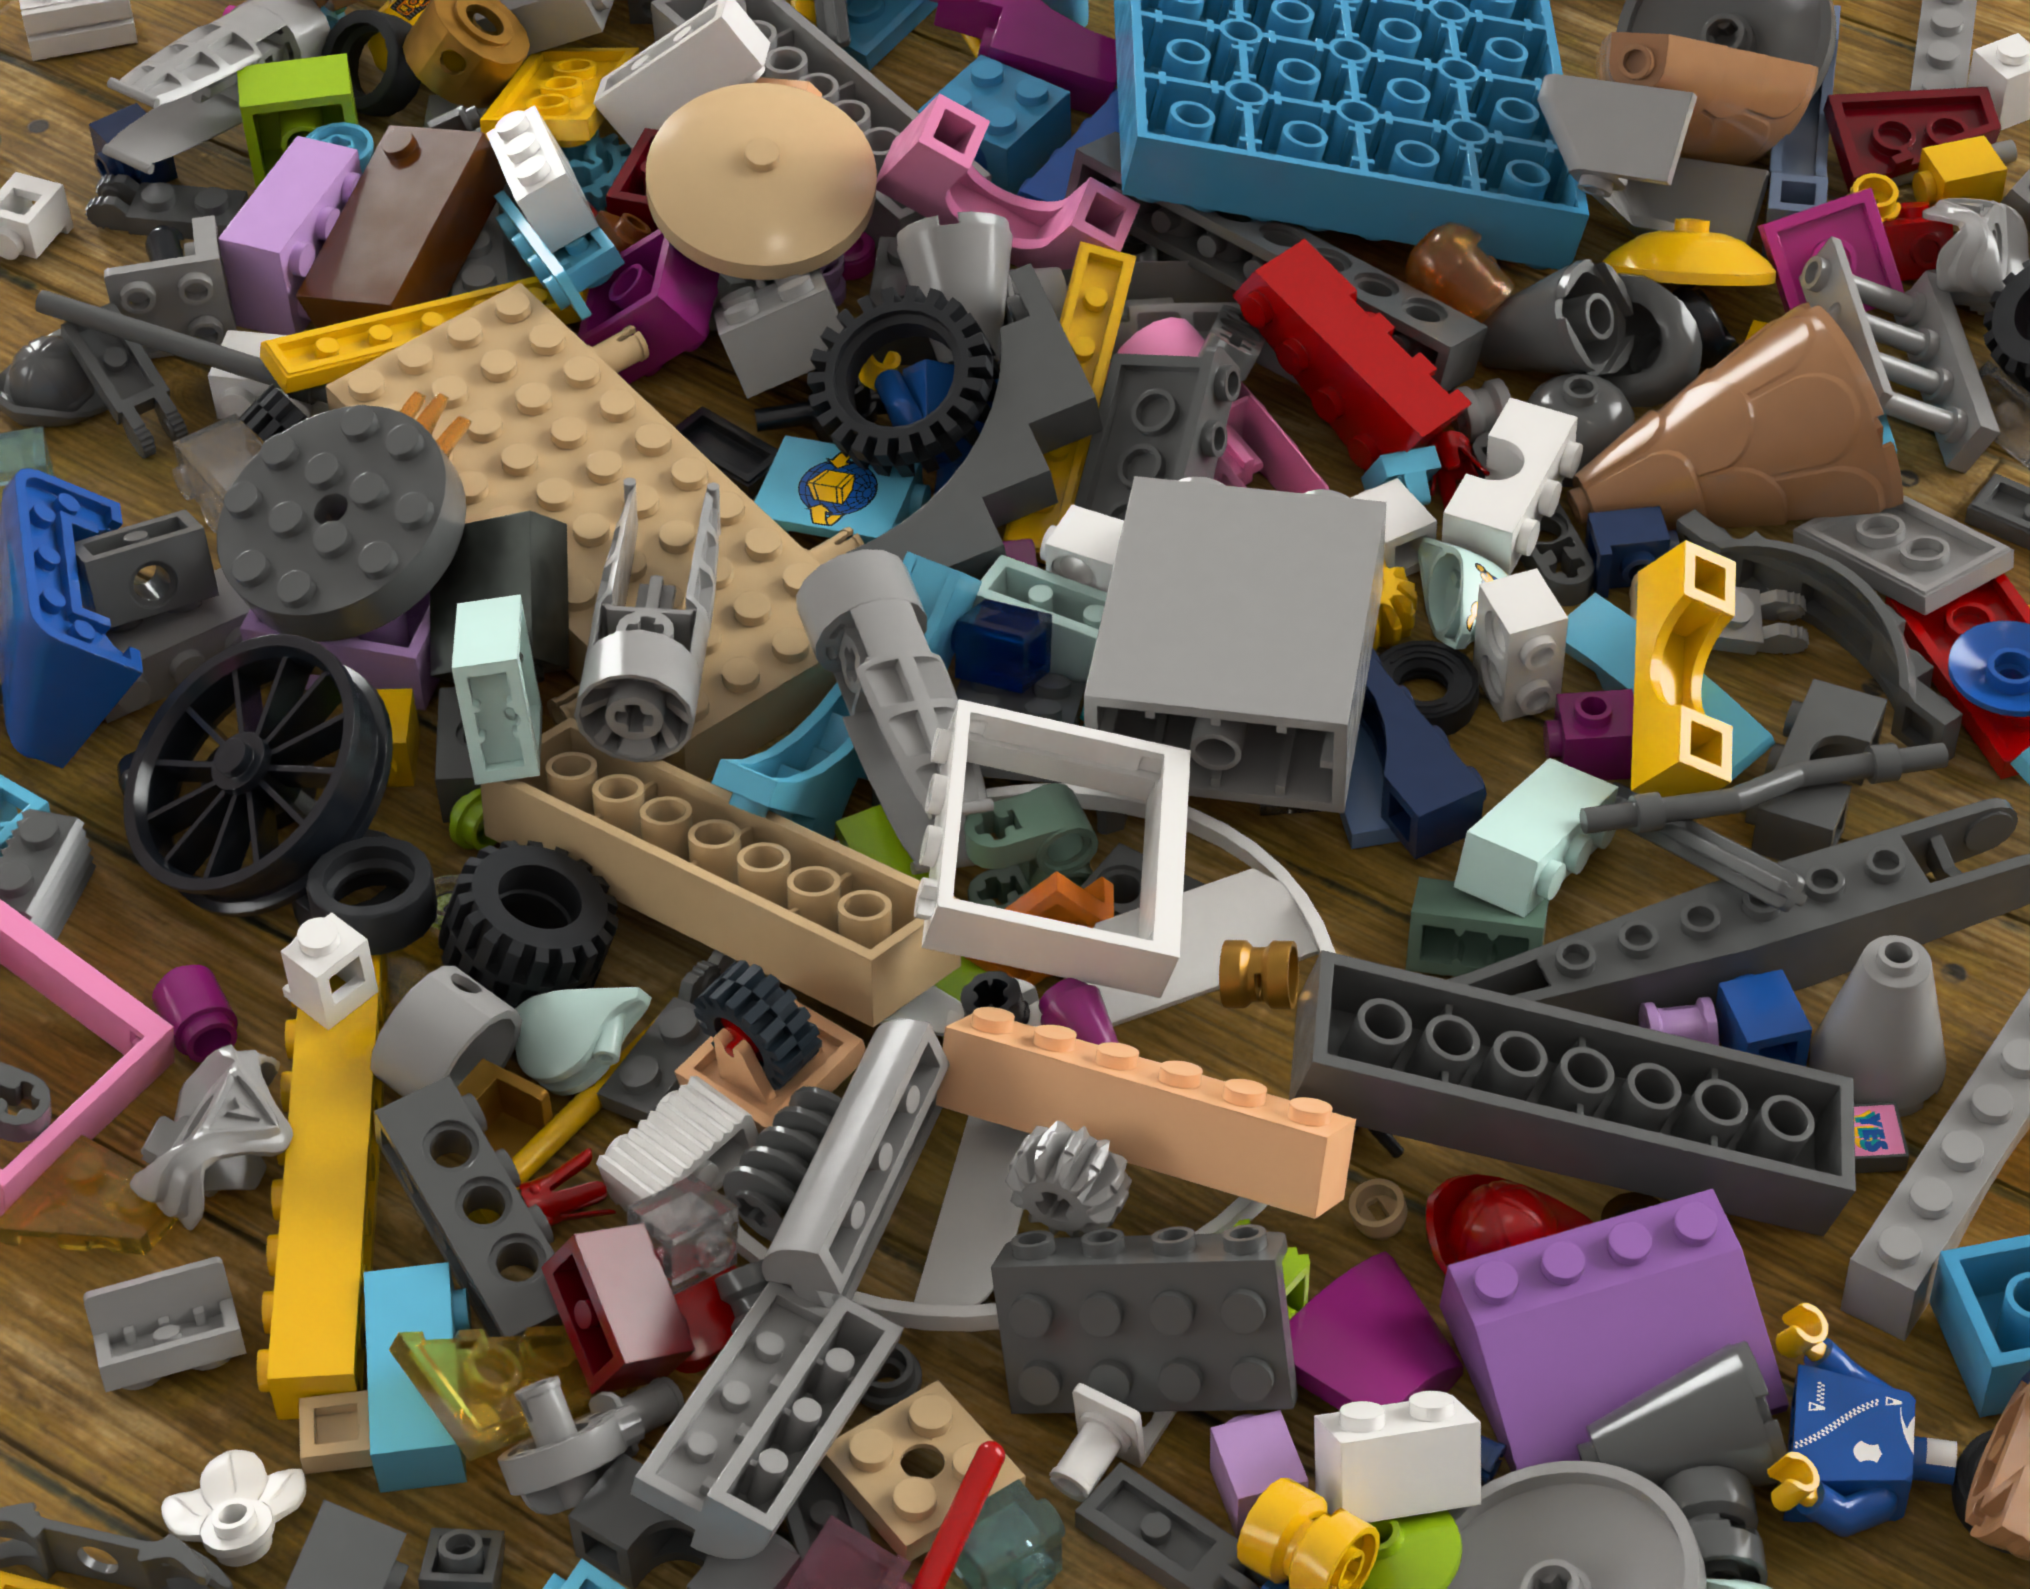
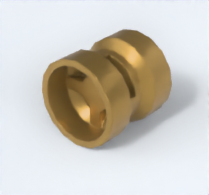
[1219,940,1299,1009]

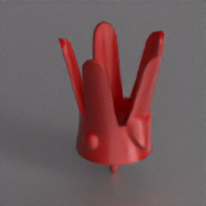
[1426,431,1490,509]
[519,1148,616,1227]

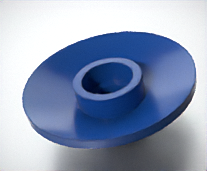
[1948,621,2030,717]

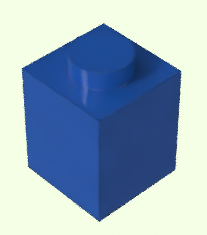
[1715,969,1812,1067]

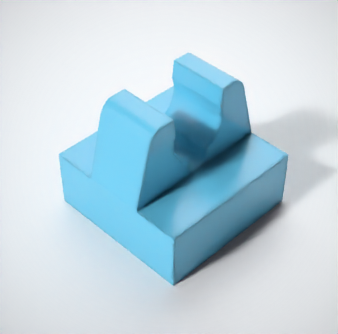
[1361,445,1442,505]

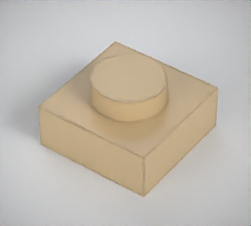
[299,1390,373,1474]

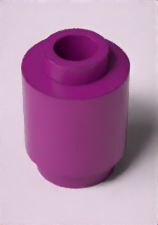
[152,965,238,1063]

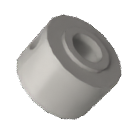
[370,966,522,1097]

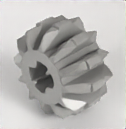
[1005,1120,1132,1237]

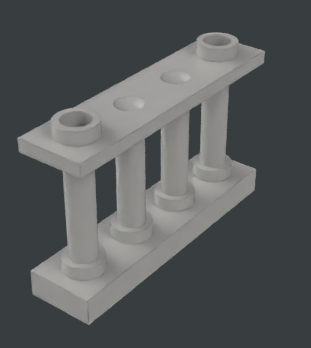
[1799,236,2000,473]

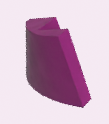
[1289,1251,1464,1410]

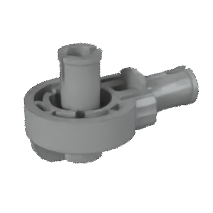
[497,1376,685,1516]

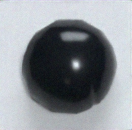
[1672,284,1740,368]

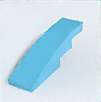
[1565,592,1775,780]

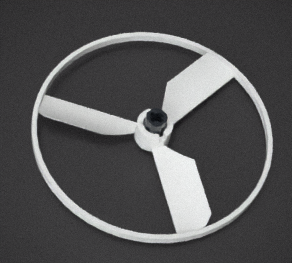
[701,783,1336,1332]

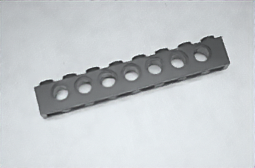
[1065,131,1488,392]

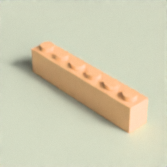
[936,1007,1356,1219]

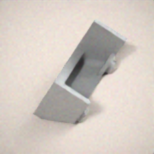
[1537,74,1771,246]

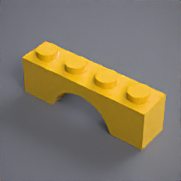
[1631,540,1736,797]

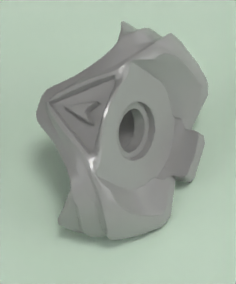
[1922,198,2029,315]
[130,1044,293,1230]

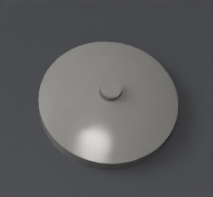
[1447,1461,1706,1589]

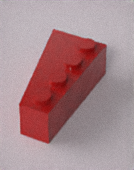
[1232,238,1472,472]

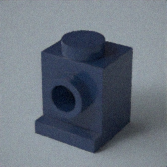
[1585,506,1679,598]

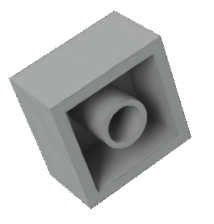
[713,268,844,399]

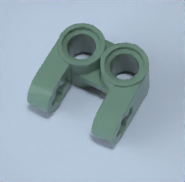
[964,783,1099,909]

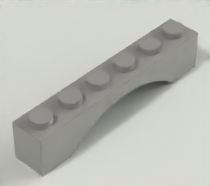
[1840,988,2030,1341]

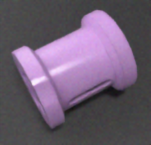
[1639,997,1719,1046]

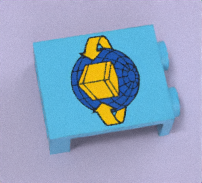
[754,435,931,544]

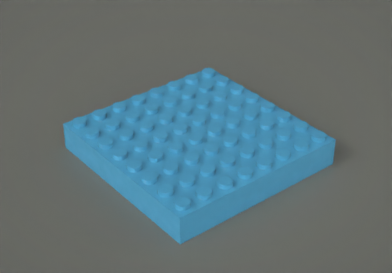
[1114,0,1589,270]

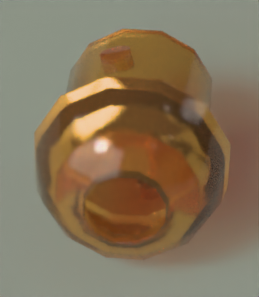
[1405,222,1515,323]

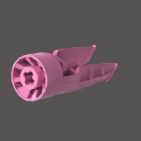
[1106,317,1329,493]

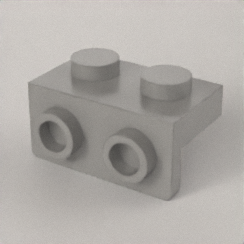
[83,1257,246,1392]

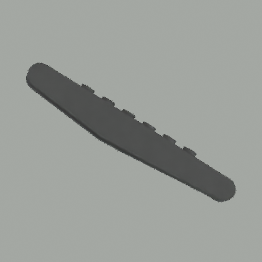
[1447,798,2030,1026]

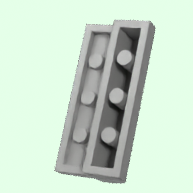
[762,1019,950,1309]
[630,1281,904,1559]

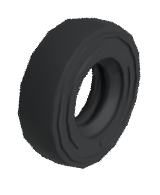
[1378,641,1479,736]

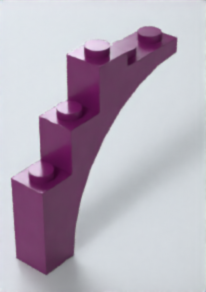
[929,0,1117,115]

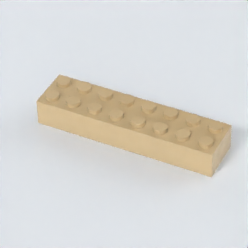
[481,717,961,1028]

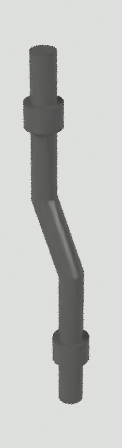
[1579,742,1949,834]

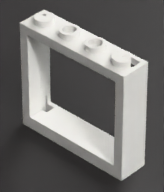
[914,699,1191,998]

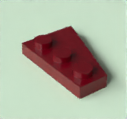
[1823,87,2001,193]

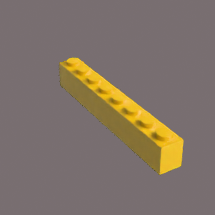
[257,954,391,1420]

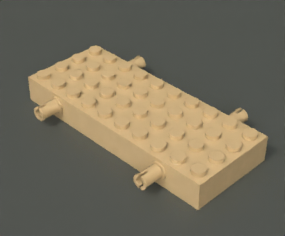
[325,283,864,780]

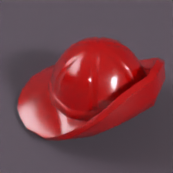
[1426,1174,1594,1276]

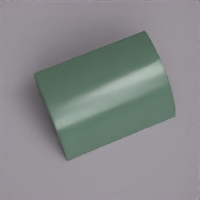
[1406,877,1549,977]

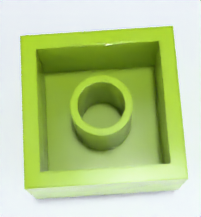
[237,53,359,189]

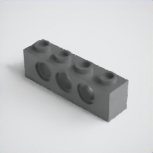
[374,1075,568,1367]

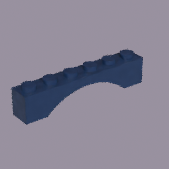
[1360,648,1487,860]

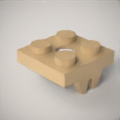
[819,1380,1026,1564]

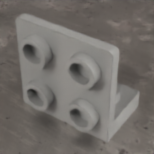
[104,215,237,359]

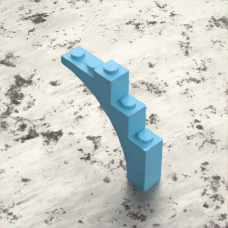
[711,551,982,840]

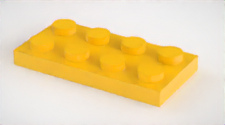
[480,48,639,148]

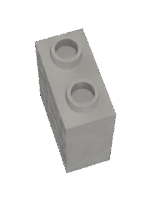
[1084,476,1386,813]

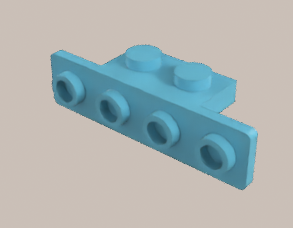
[494,190,625,321]

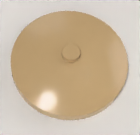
[646,83,877,280]

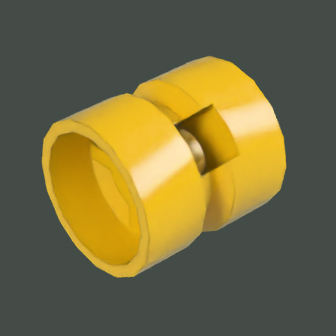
[1237,1478,1380,1589]

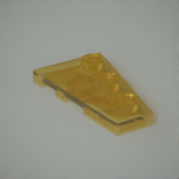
[389,1326,639,1461]

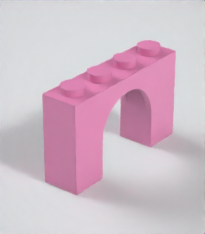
[876,93,1140,270]

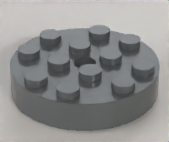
[217,405,466,642]

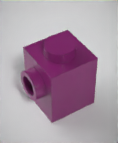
[1543,689,1634,780]

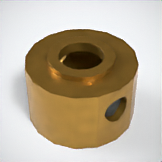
[403,0,530,108]

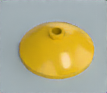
[1602,218,1776,286]

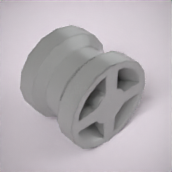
[1450,378,1511,444]

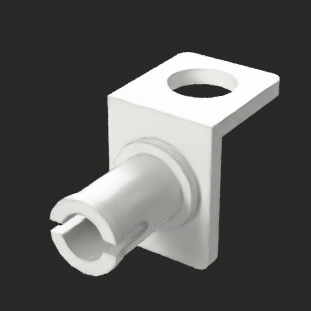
[1049,1383,1177,1502]

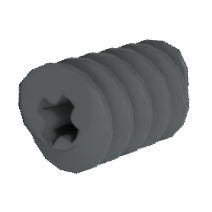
[722,1086,842,1241]

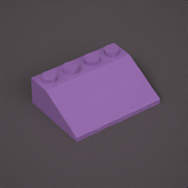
[1439,1188,1789,1472]

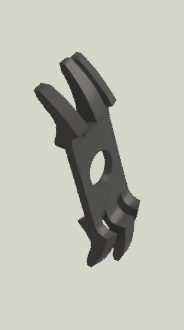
[0,1502,234,1589]

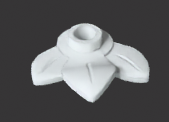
[161,1449,307,1567]

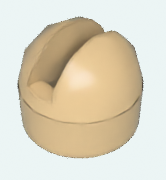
[1349,1178,1408,1241]

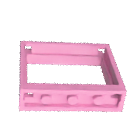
[0,899,174,1221]

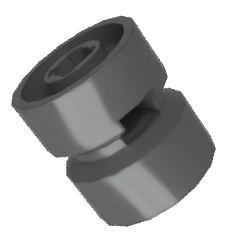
[1660,1466,1768,1585]

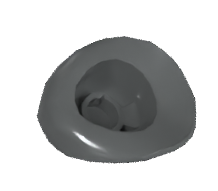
[1564,273,1702,407]
[0,329,108,428]

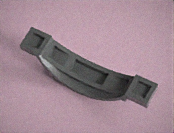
[1676,509,1963,760]

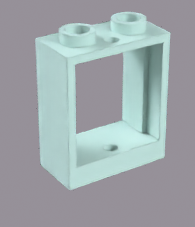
[452,594,543,785]

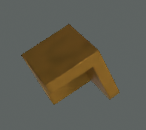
[457,1058,553,1158]

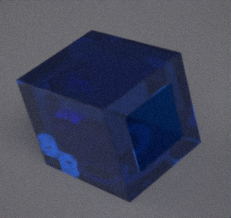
[951,599,1052,694]

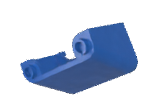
[0,468,143,768]

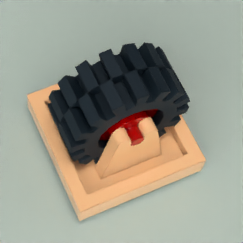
[674,960,866,1134]

